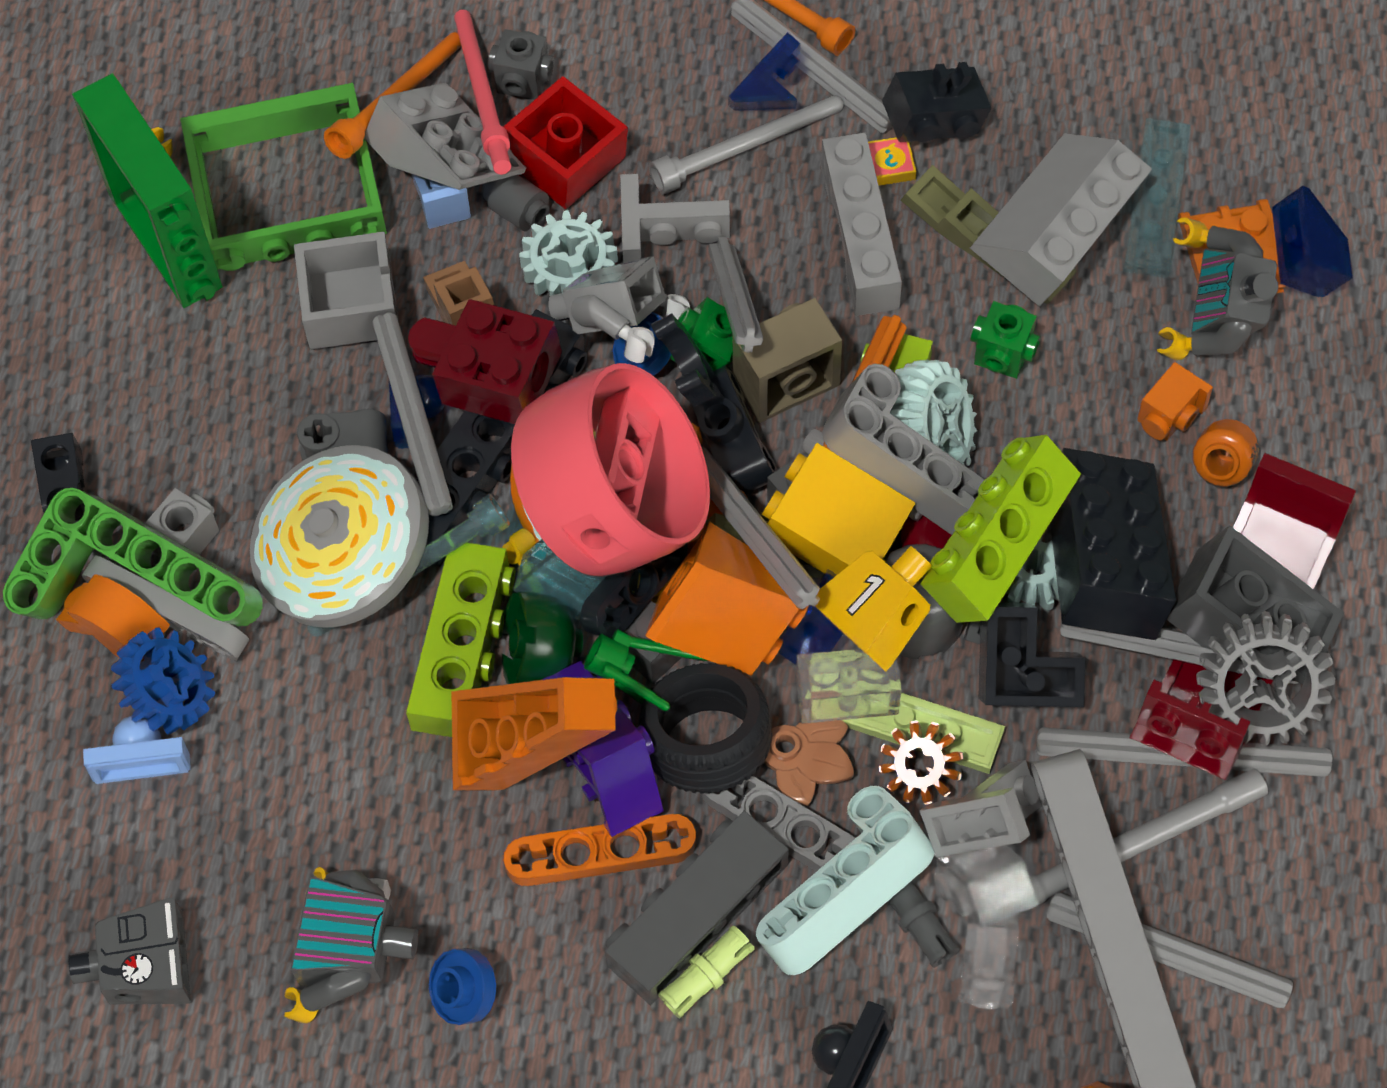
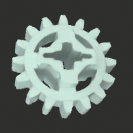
[519,210,618,296]

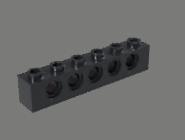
[416,309,587,567]

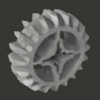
[1196,610,1335,747]

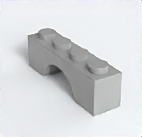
[821,132,902,316]

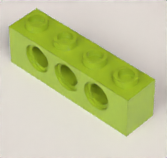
[920,434,1081,623]
[406,540,516,737]

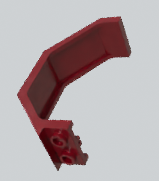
[1129,453,1356,780]

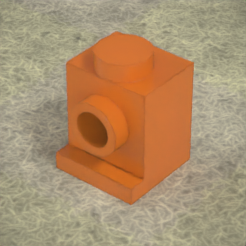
[1137,362,1213,441]

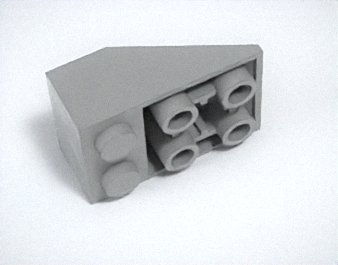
[364,82,526,190]

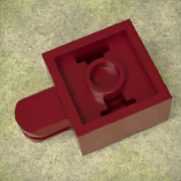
[408,299,562,424]

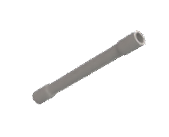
[992,768,1268,921]

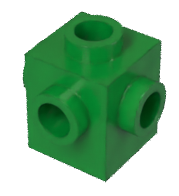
[670,297,733,371]
[970,301,1041,379]

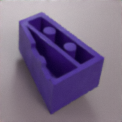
[542,661,664,837]

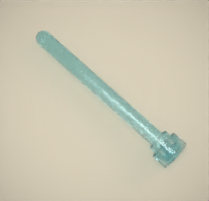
[307,494,510,637]

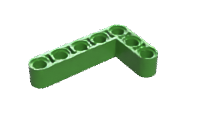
[3,488,263,626]

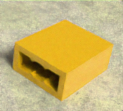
[761,443,915,579]

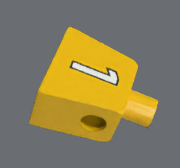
[815,546,932,672]

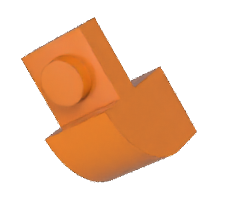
[56,574,170,662]

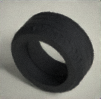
[639,663,772,794]

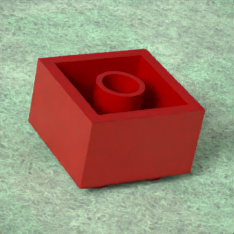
[503,76,628,210]

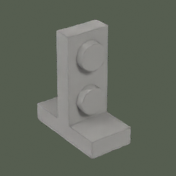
[620,174,730,263]
[920,760,1041,858]

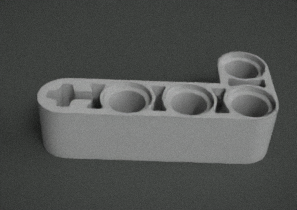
[822,364,984,535]

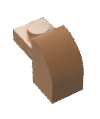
[423,261,494,325]

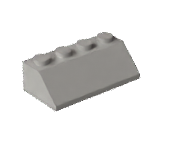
[970,133,1152,307]

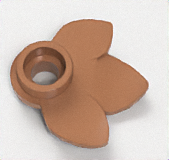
[765,715,854,806]

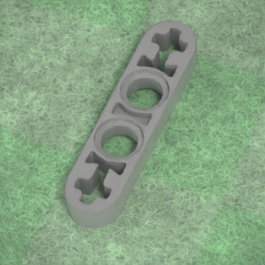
[81,555,249,661]
[701,776,855,872]

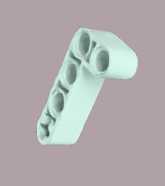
[756,786,934,975]

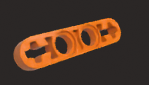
[503,814,696,886]

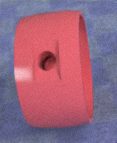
[511,363,710,577]

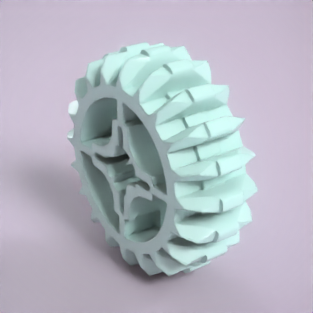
[890,360,978,466]

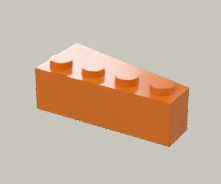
[451,677,617,790]

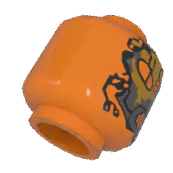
[1193,419,1259,487]

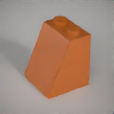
[645,522,809,676]

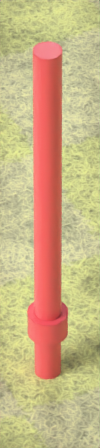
[454,10,511,175]

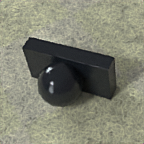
[812,1001,893,1088]

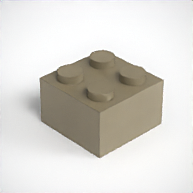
[733,298,842,423]

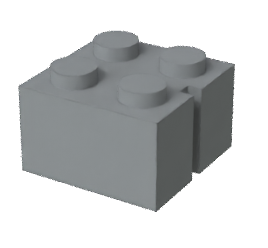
[294,232,398,350]

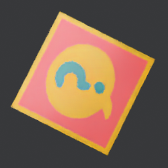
[868,137,916,186]

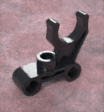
[651,313,777,495]

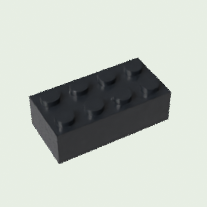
[1050,448,1176,640]

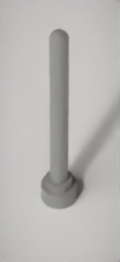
[649,95,844,195]

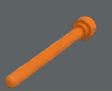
[764,0,855,56]
[324,32,461,159]

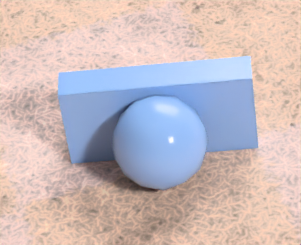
[83,716,191,784]

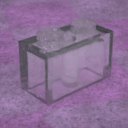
[796,649,902,724]
[934,845,1038,929]

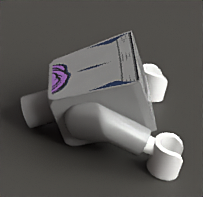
[549,256,690,363]

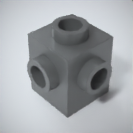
[488,29,554,100]

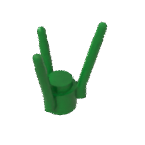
[584,629,708,711]

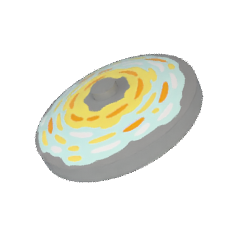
[250,445,429,627]

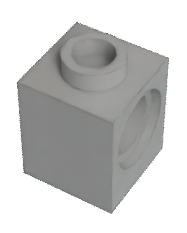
[145,488,219,558]

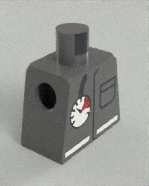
[68,897,191,1004]

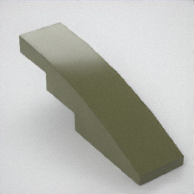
[901,165,1077,305]

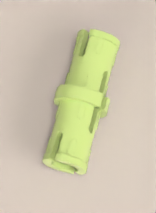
[658,926,755,1019]

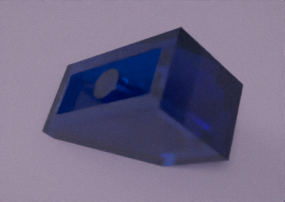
[1272,185,1353,297]

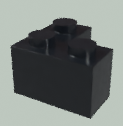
[978,602,1086,707]

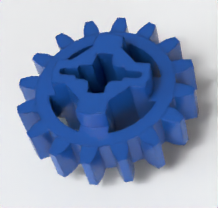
[111,628,215,734]

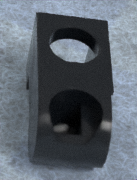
[31,433,85,522]

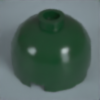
[502,591,583,684]

